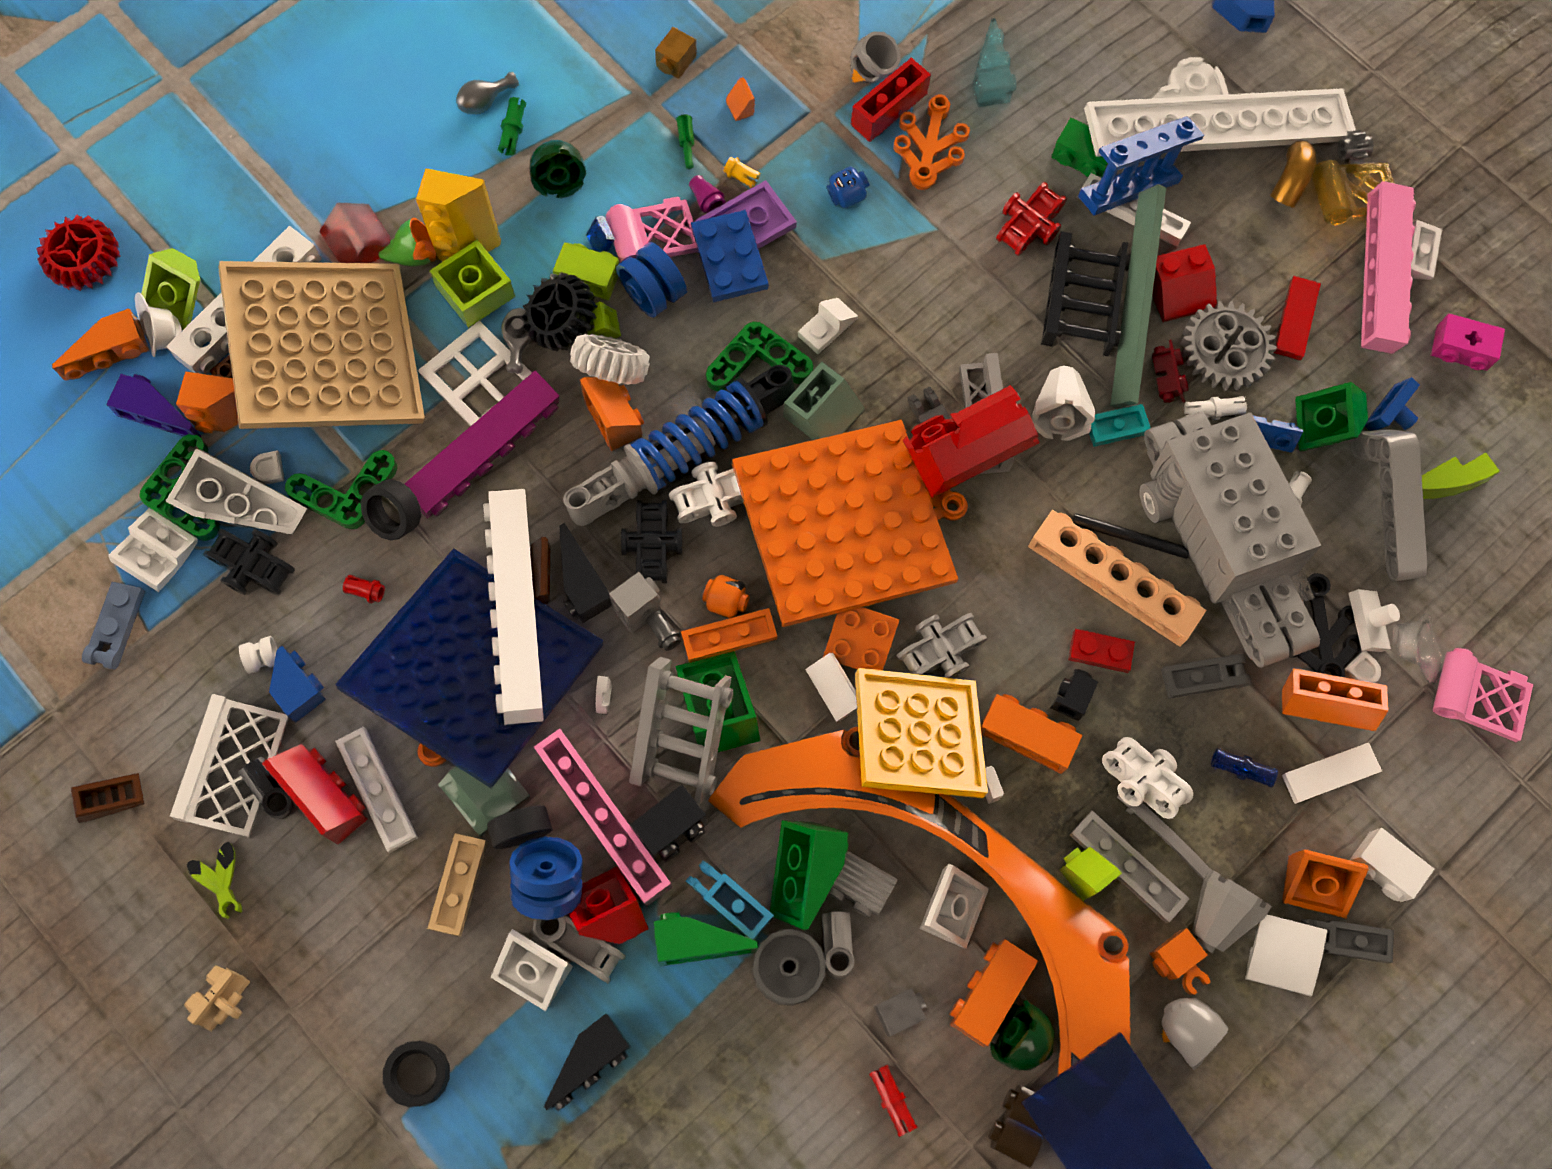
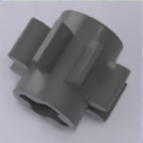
[1338,130,1373,166]

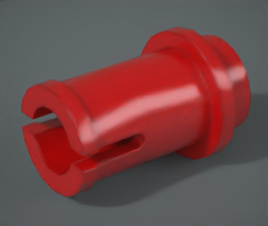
[342,574,385,604]

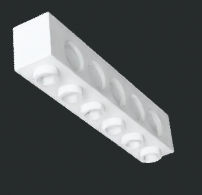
[166,226,322,374]

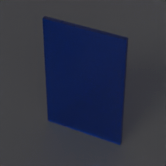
[1022,1032,1212,1169]

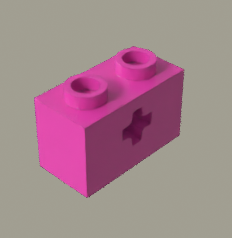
[1431,313,1505,371]

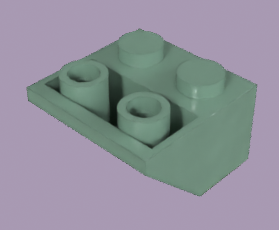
[783,361,865,440]

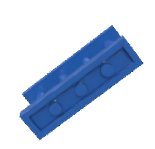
[1078,116,1204,216]

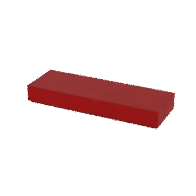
[1274,276,1321,361]

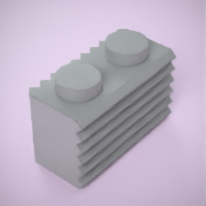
[828,851,898,917]

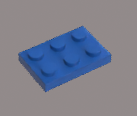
[691,210,769,302]

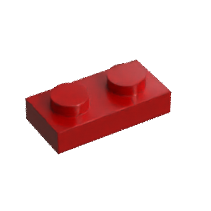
[1068,628,1135,673]

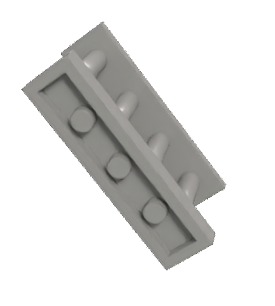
[629,657,733,804]

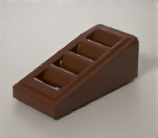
[71,773,144,823]

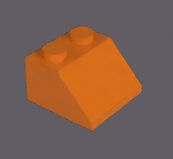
[176,371,239,433]
[580,377,644,452]

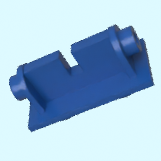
[1241,414,1303,453]

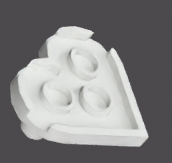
[1152,57,1229,99]

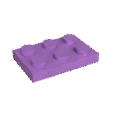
[695,180,797,249]

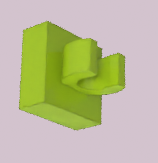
[587,301,621,339]

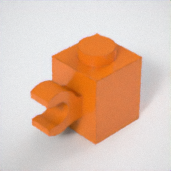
[1149,928,1210,995]

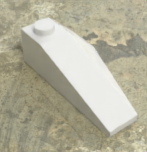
[166,448,308,535]

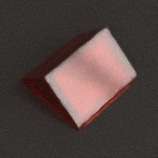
[319,203,392,263]

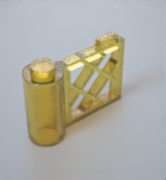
[1312,160,1395,225]

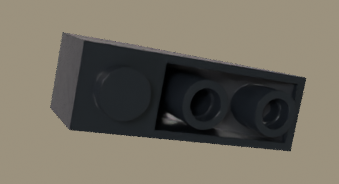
[544,1014,631,1111]

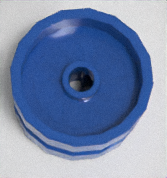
[616,242,687,318]
[509,837,583,920]

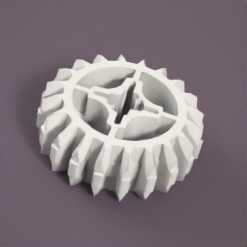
[570,334,650,385]

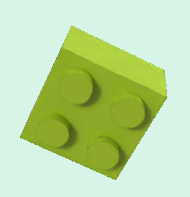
[429,239,515,328]

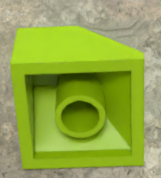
[141,248,200,330]

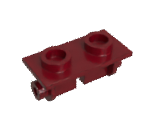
[1151,340,1189,403]

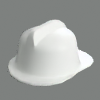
[135,292,182,357]

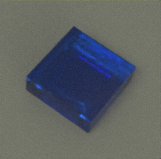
[586,216,615,252]

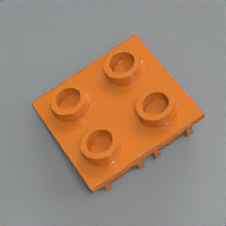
[823,607,900,671]

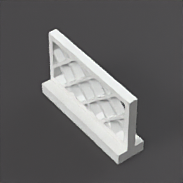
[170,694,289,838]

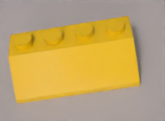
[416,168,501,261]

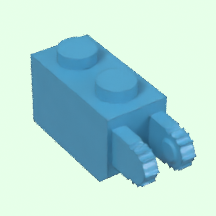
[685,860,774,940]

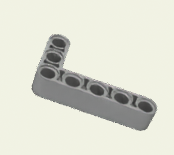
[1350,429,1427,582]

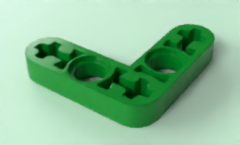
[706,321,813,392]
[140,434,220,541]
[285,450,398,529]

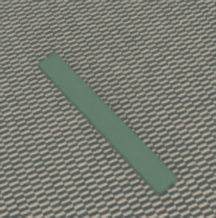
[1110,184,1166,409]

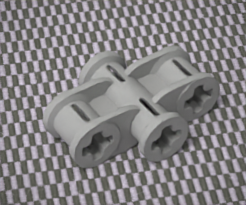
[896,613,988,678]

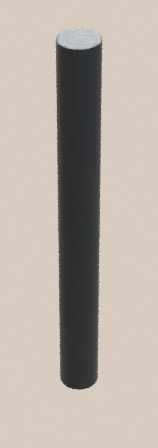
[1073,513,1189,559]

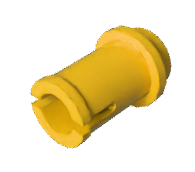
[723,157,761,188]

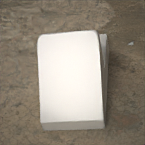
[798,298,858,354]

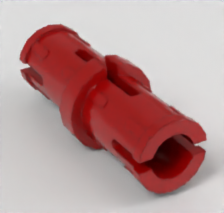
[869,1065,918,1137]

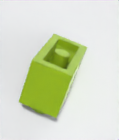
[1059,847,1122,900]

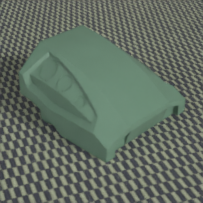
[438,744,531,837]

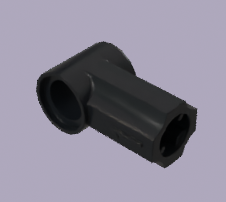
[238,756,294,819]

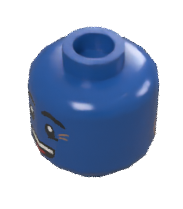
[826,166,870,209]

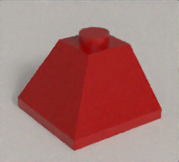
[569,866,649,944]

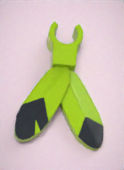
[187,842,242,919]

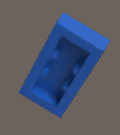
[1365,377,1420,431]

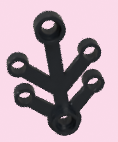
[1289,573,1361,678]

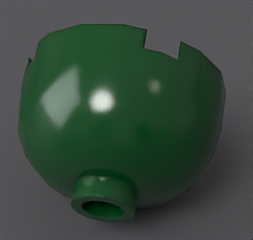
[529,140,586,198]
[990,1000,1054,1071]

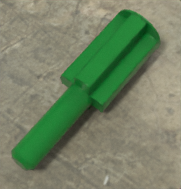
[676,114,694,170]

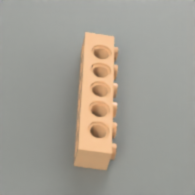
[1028,510,1207,647]

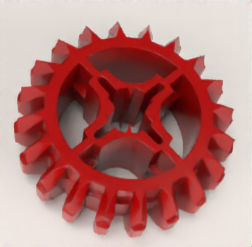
[36,214,121,291]

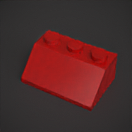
[262,744,368,845]

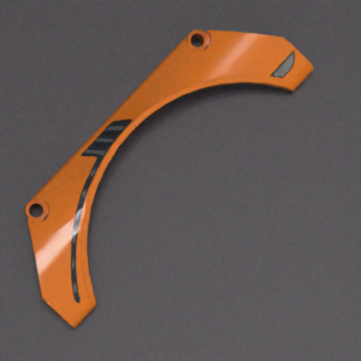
[708,727,1130,1118]

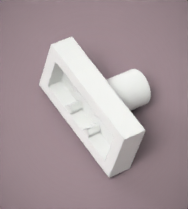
[1348,589,1400,652]

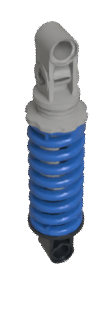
[563,365,795,526]

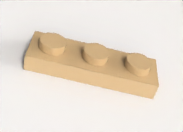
[427,833,488,937]

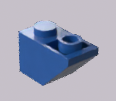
[1212,0,1275,33]
[269,646,326,723]

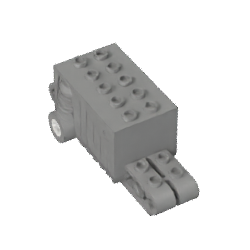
[1139,412,1322,668]

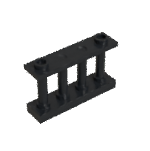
[1041,231,1130,356]

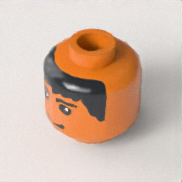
[702,575,750,618]

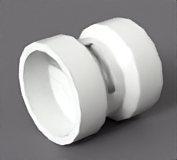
[239,636,278,674]

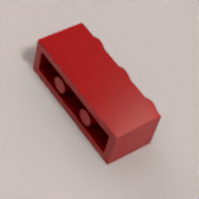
[851,57,931,142]

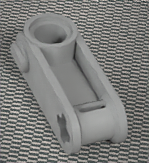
[530,914,626,984]

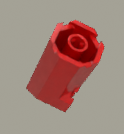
[903,385,1040,498]

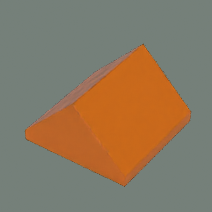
[1283,849,1369,918]

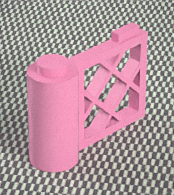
[605,197,698,263]
[1433,648,1533,742]

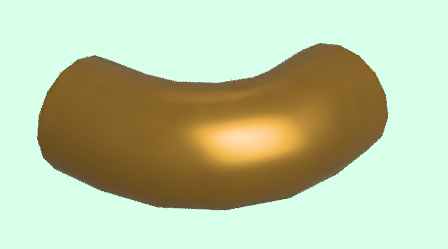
[1270,141,1316,208]

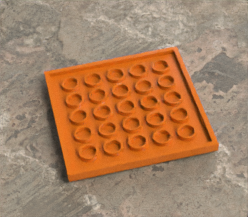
[732,420,958,627]

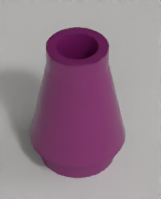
[689,175,726,214]

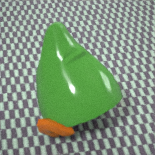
[378,218,437,266]

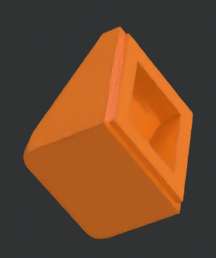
[726,77,755,121]

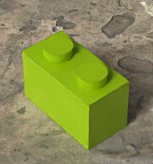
[553,242,619,301]

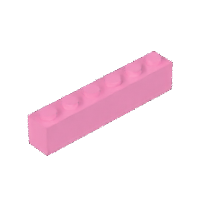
[1361,181,1415,354]
[534,728,673,907]

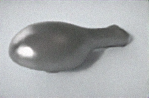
[456,72,519,114]
[501,308,531,374]

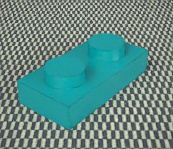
[1089,404,1151,447]

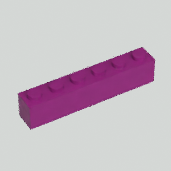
[405,370,560,519]

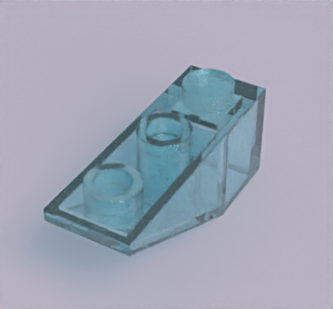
[972,18,1017,108]

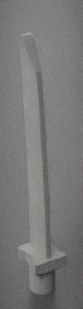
[1117,794,1210,880]

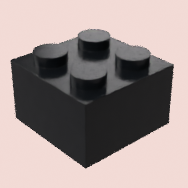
[630,785,707,864]

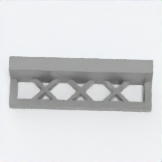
[959,353,1014,474]

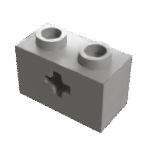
[609,572,661,634]

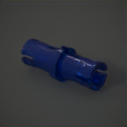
[1211,748,1278,788]

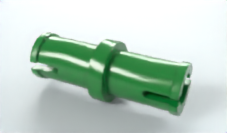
[498,97,526,156]

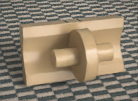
[185,966,251,1032]

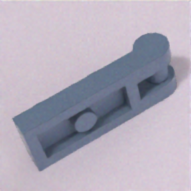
[82,581,145,670]

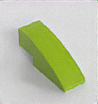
[1422,453,1500,499]

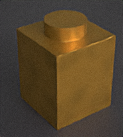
[655,27,697,79]

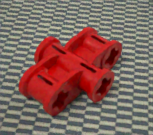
[996,182,1067,256]

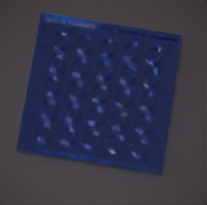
[336,548,603,789]

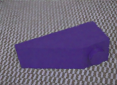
[106,374,201,438]

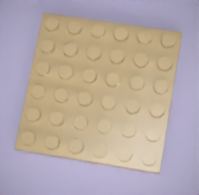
[218,261,425,429]

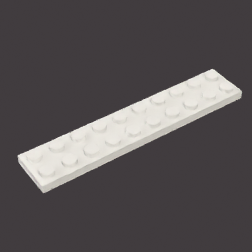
[1084,89,1356,157]

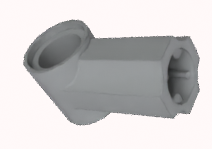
[822,911,855,980]

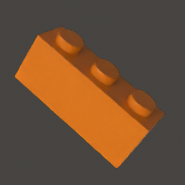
[1282,668,1388,731]
[981,694,1083,774]
[949,939,1038,1047]

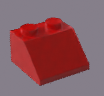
[1152,244,1217,322]

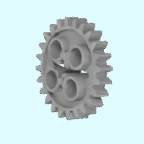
[1180,301,1277,391]

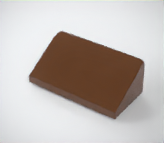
[530,537,551,604]

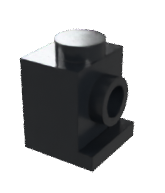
[1050,669,1098,721]

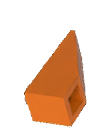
[52,308,150,381]

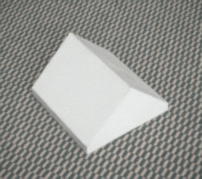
[920,864,989,948]
[491,929,573,1011]

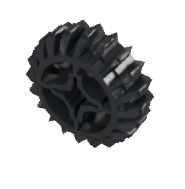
[521,272,598,351]

